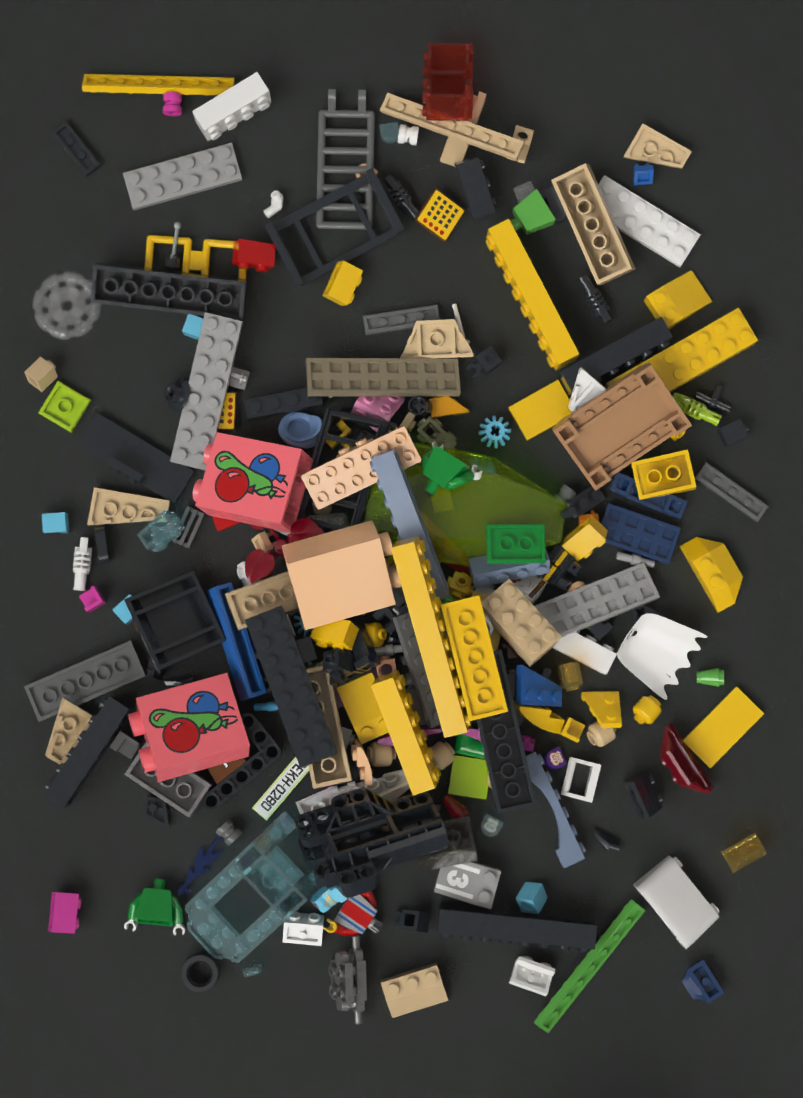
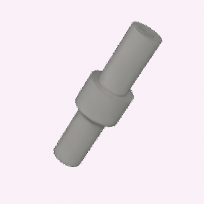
[616,552,655,568]
[375,644,403,656]

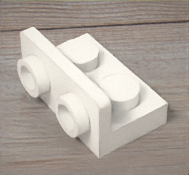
[283,911,324,946]

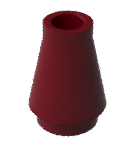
[441,794,469,823]

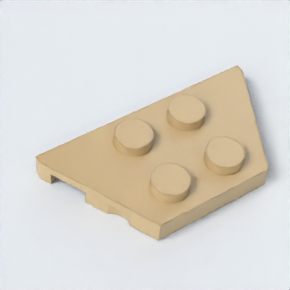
[400,319,474,359]

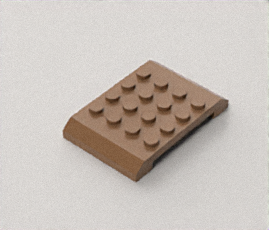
[552,363,692,491]

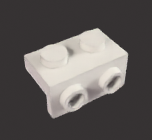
[509,956,556,996]

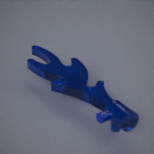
[176,836,222,896]

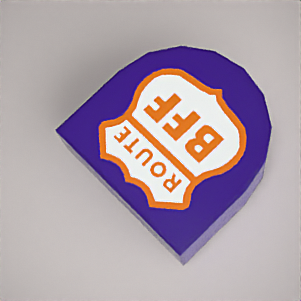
[544,746,567,769]

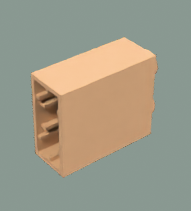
[282,520,401,630]

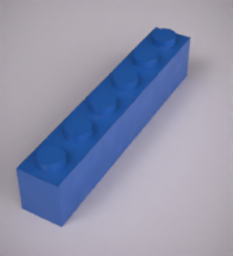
[206,582,266,702]

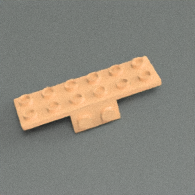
[301,426,422,509]

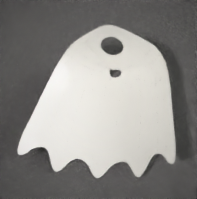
[617,613,707,700]

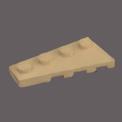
[87,487,170,526]

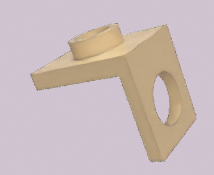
[507,125,534,163]

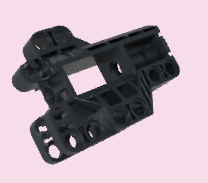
[294,787,448,898]

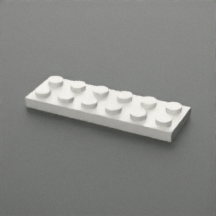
[598,175,701,267]

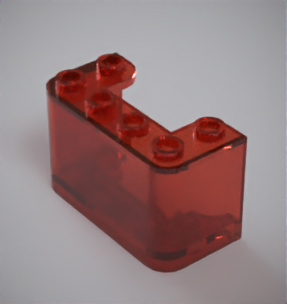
[422,43,473,122]

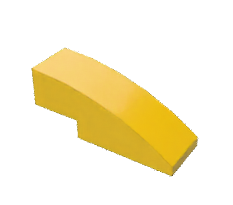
[513,700,565,734]

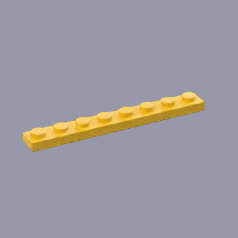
[82,74,235,96]

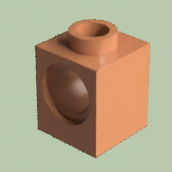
[376,655,397,677]

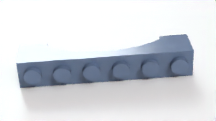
[526,751,586,868]

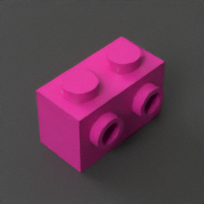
[48,892,81,934]

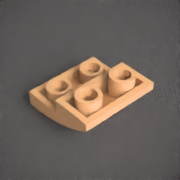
[351,738,373,786]

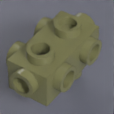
[416,417,457,455]

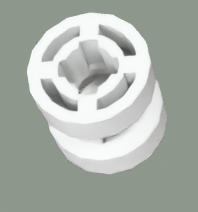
[398,124,419,146]

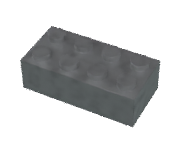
[124,743,213,818]

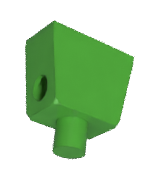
[510,189,556,235]

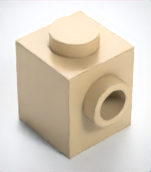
[25,357,58,392]

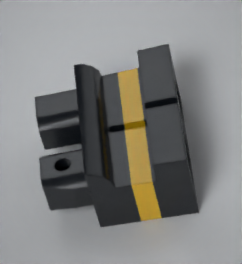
[537,544,583,592]

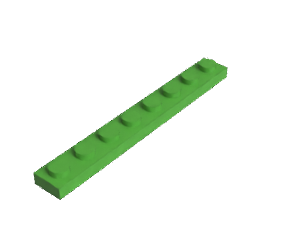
[534,899,645,1033]

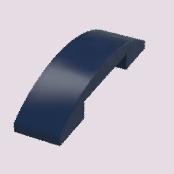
[610,472,688,519]

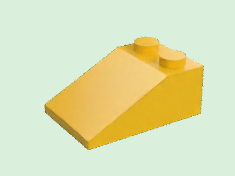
[644,270,712,329]
[631,450,696,500]
[336,671,388,744]

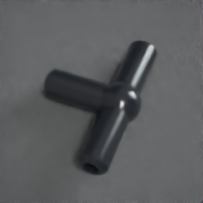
[695,384,732,413]

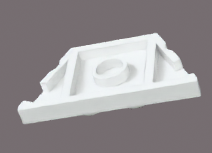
[568,367,606,412]

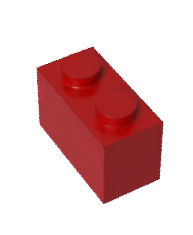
[232,239,276,272]

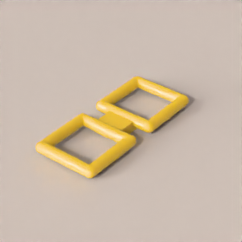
[144,235,247,279]

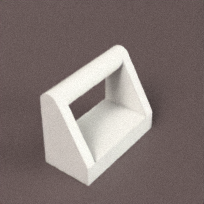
[561,757,601,803]

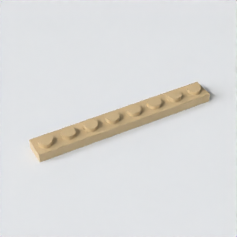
[380,93,525,161]

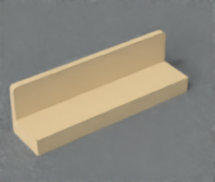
[440,92,487,167]

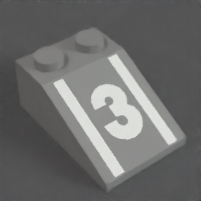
[434,854,501,909]

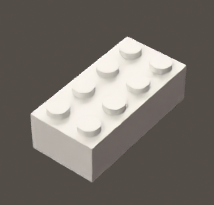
[192,72,272,141]

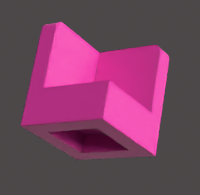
[79,585,106,613]

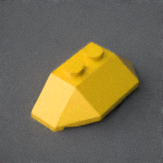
[679,537,743,613]

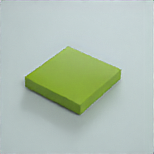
[38,381,91,433]
[448,755,488,799]

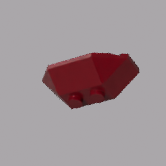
[660,722,714,794]

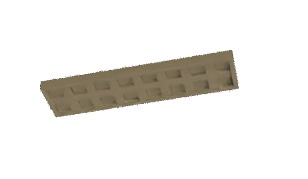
[306,358,461,396]

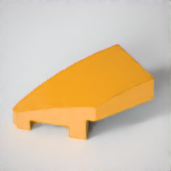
[429,396,469,418]

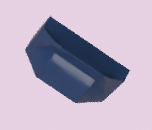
[682,959,724,1004]

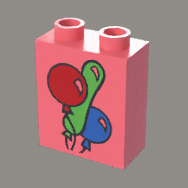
[193,432,313,533]
[128,673,250,782]

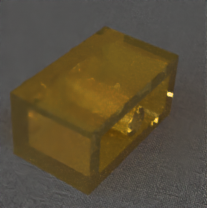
[556,661,583,691]
[721,833,767,873]

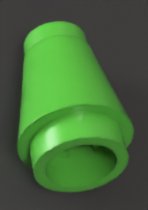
[697,668,724,687]

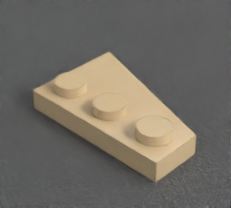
[623,124,692,169]
[45,697,93,764]

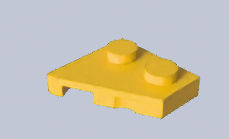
[581,691,622,728]

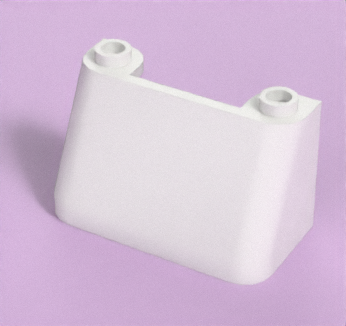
[633,855,720,949]

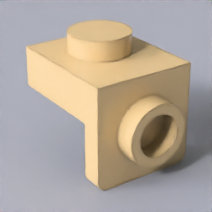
[388,412,417,432]

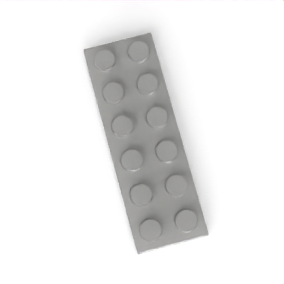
[123,143,242,210]

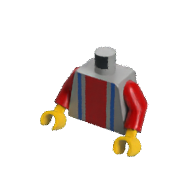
[323,891,383,936]

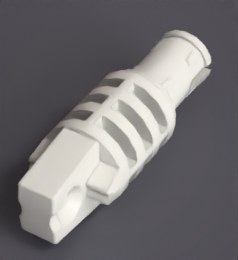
[73,537,92,591]

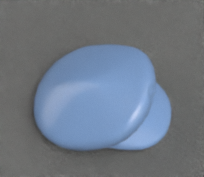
[278,412,322,449]

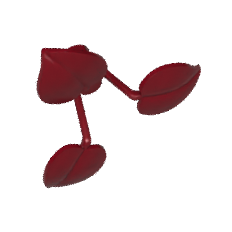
[245,518,324,584]

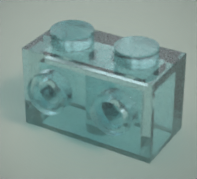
[137,510,185,552]

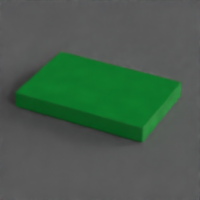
[486,524,546,564]

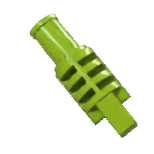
[672,393,722,426]

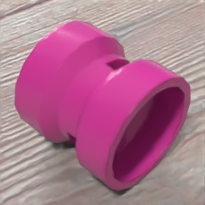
[163,92,182,116]

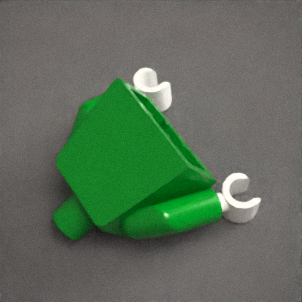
[422,442,483,496]
[124,879,185,935]

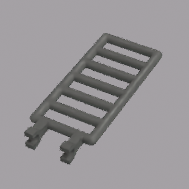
[316,89,375,230]

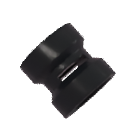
[408,396,432,417]

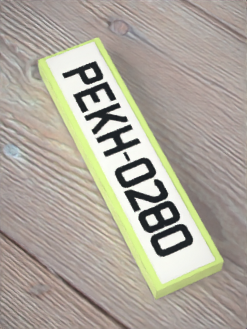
[252,757,309,821]

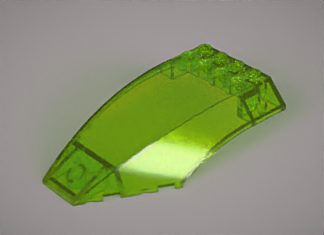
[365,443,566,567]

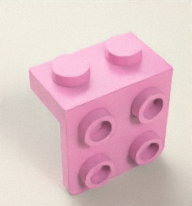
[351,396,405,431]

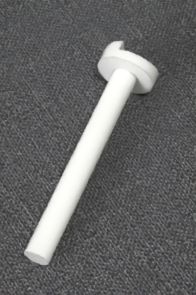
[452,304,470,344]

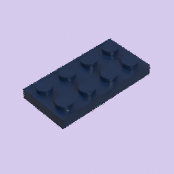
[601,503,681,565]

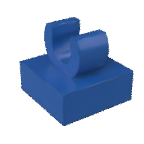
[633,163,654,185]

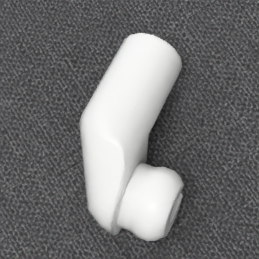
[263,190,284,219]

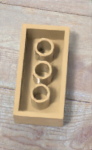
[481,579,562,667]

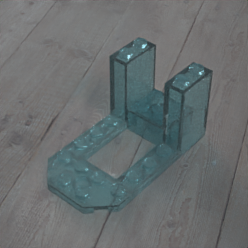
[185,811,319,963]

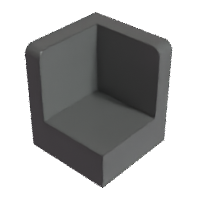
[110,731,142,759]

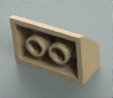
[381,962,448,1018]

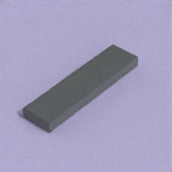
[363,304,440,335]
[695,462,769,522]

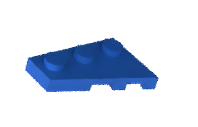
[516,665,562,707]

